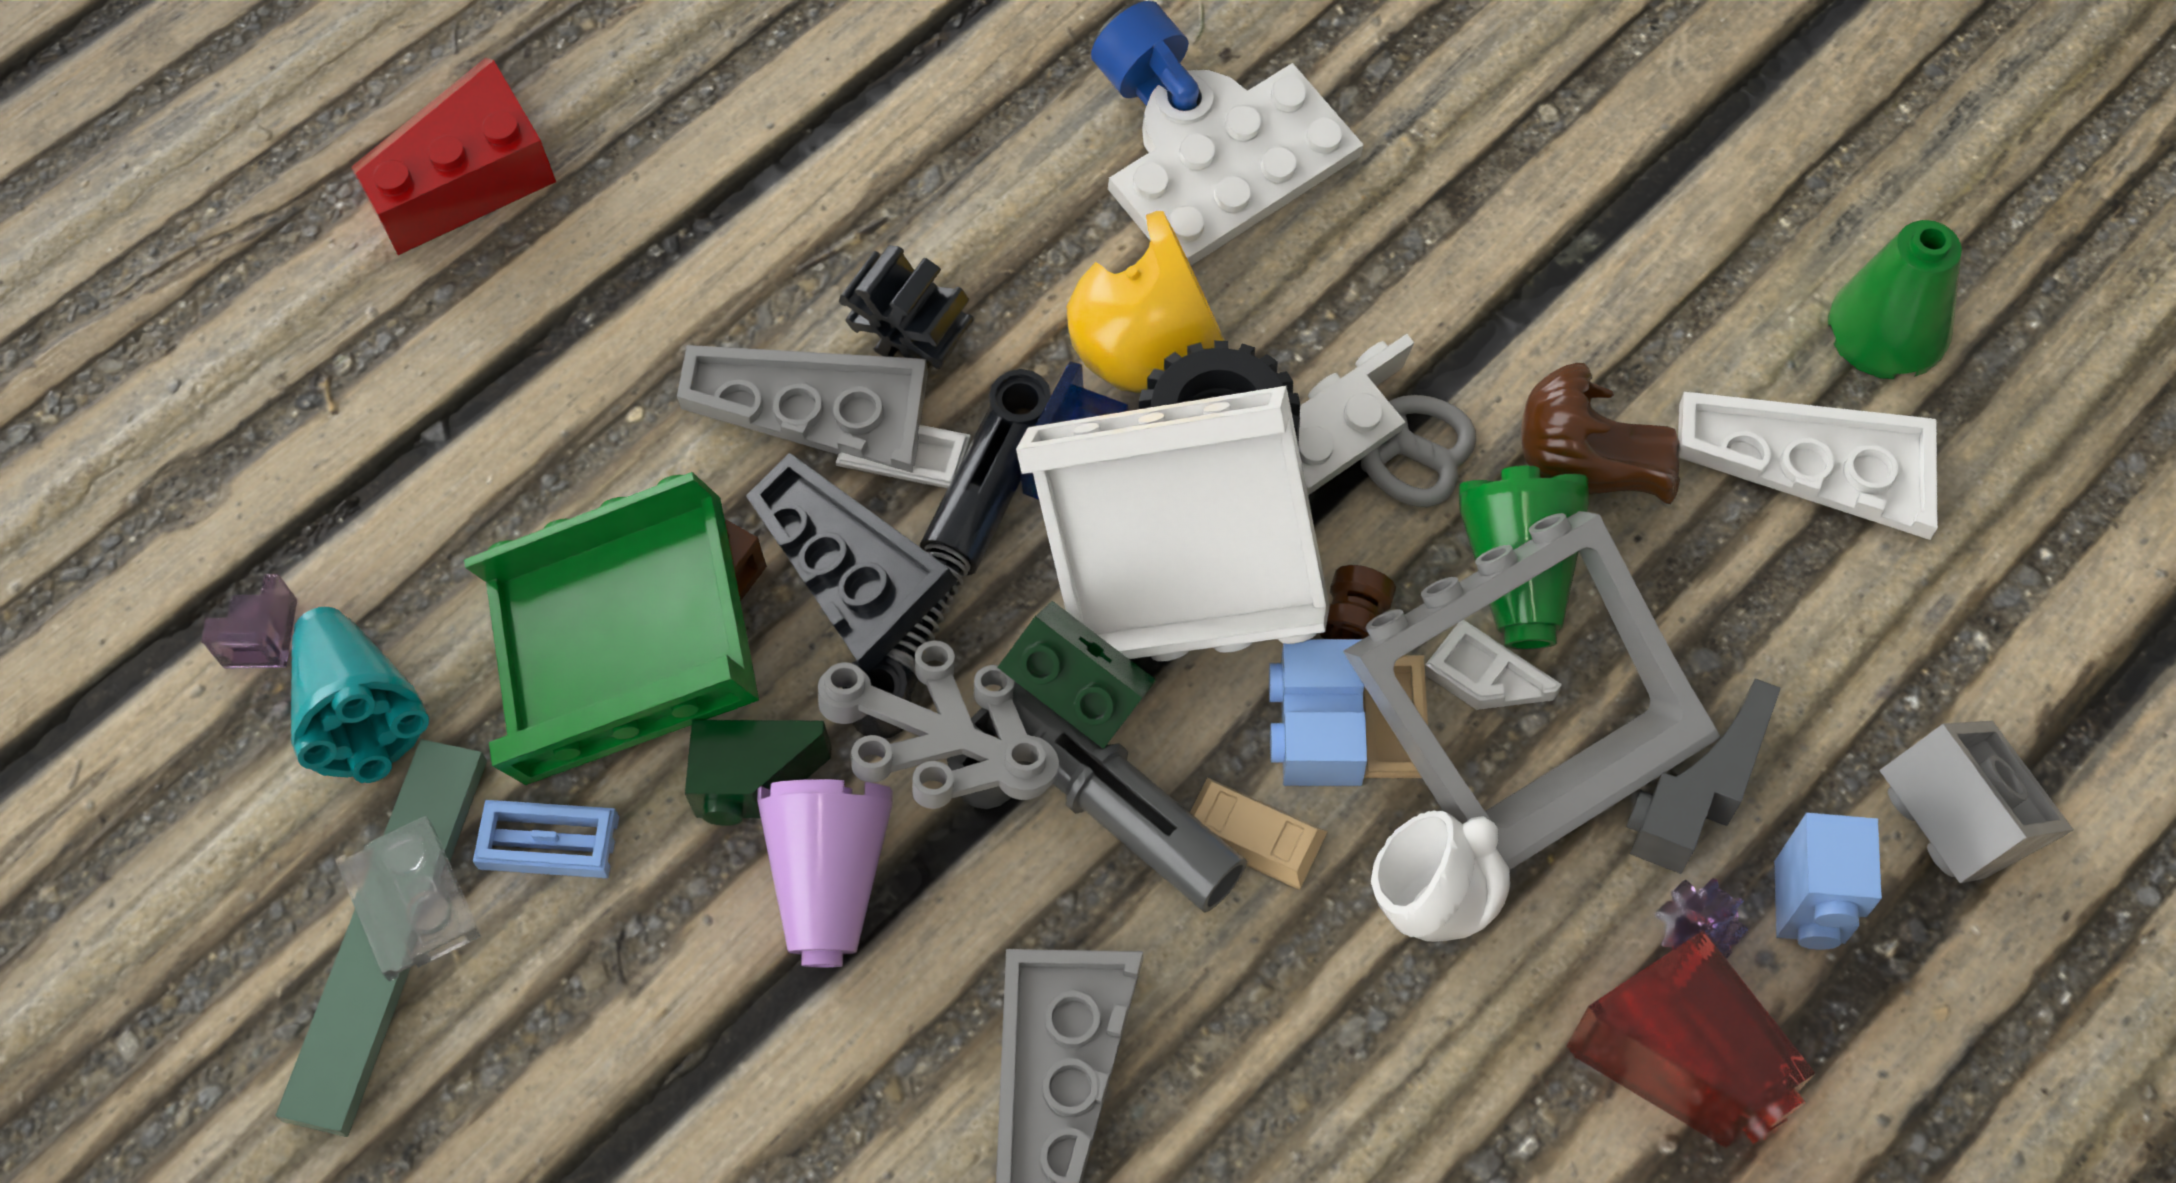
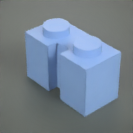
[1269,639,1367,786]
[1774,812,1882,950]

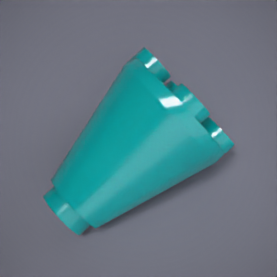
[291,607,429,783]

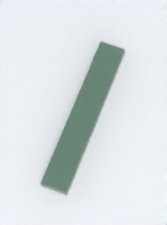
[275,739,487,1137]

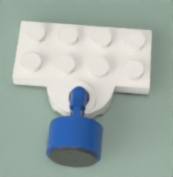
[1091,0,1364,266]

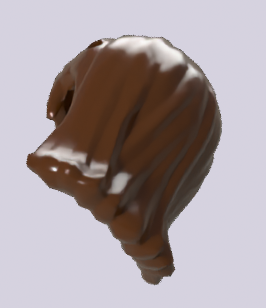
[1521,362,1680,504]

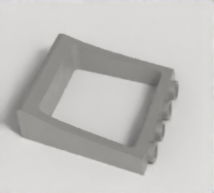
[1343,511,1720,870]

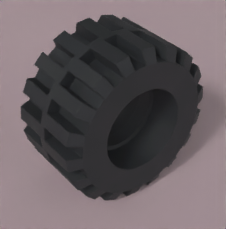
[1139,340,1300,443]

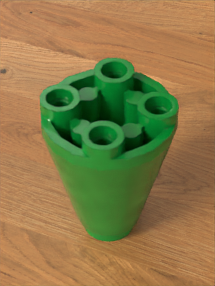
[1459,466,1589,649]

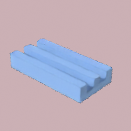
[473,800,619,878]

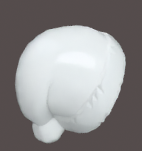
[1371,810,1510,942]

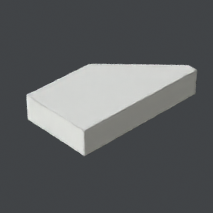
[1425,620,1562,710]

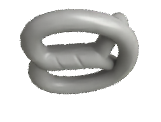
[1361,395,1476,507]

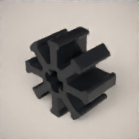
[839,245,974,369]

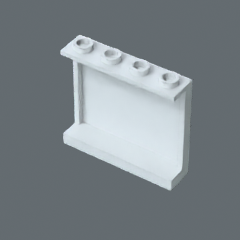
[1016,386,1330,661]

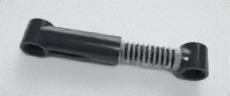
[842,369,1053,738]

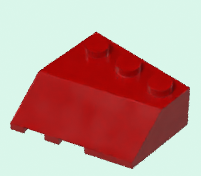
[351,58,556,255]

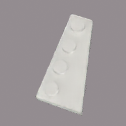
[1678,392,1938,540]

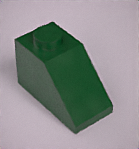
[685,720,832,826]

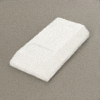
[836,425,971,489]

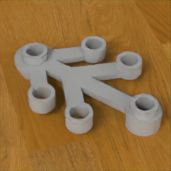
[818,641,1059,809]

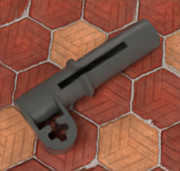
[947,681,1247,913]

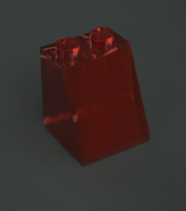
[1567,930,1815,1148]

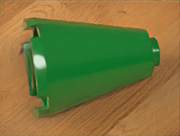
[1828,220,1962,379]

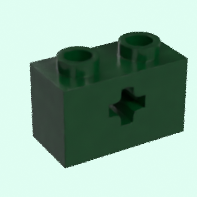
[997,601,1156,749]

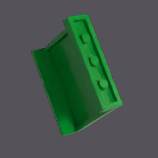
[464,472,759,785]

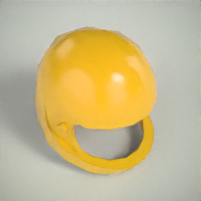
[1066,211,1225,393]

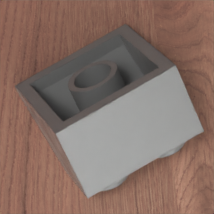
[1879,721,2074,883]

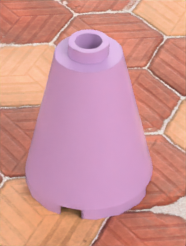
[757,779,893,968]

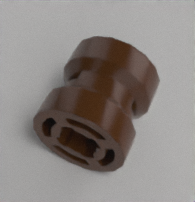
[1319,565,1396,640]

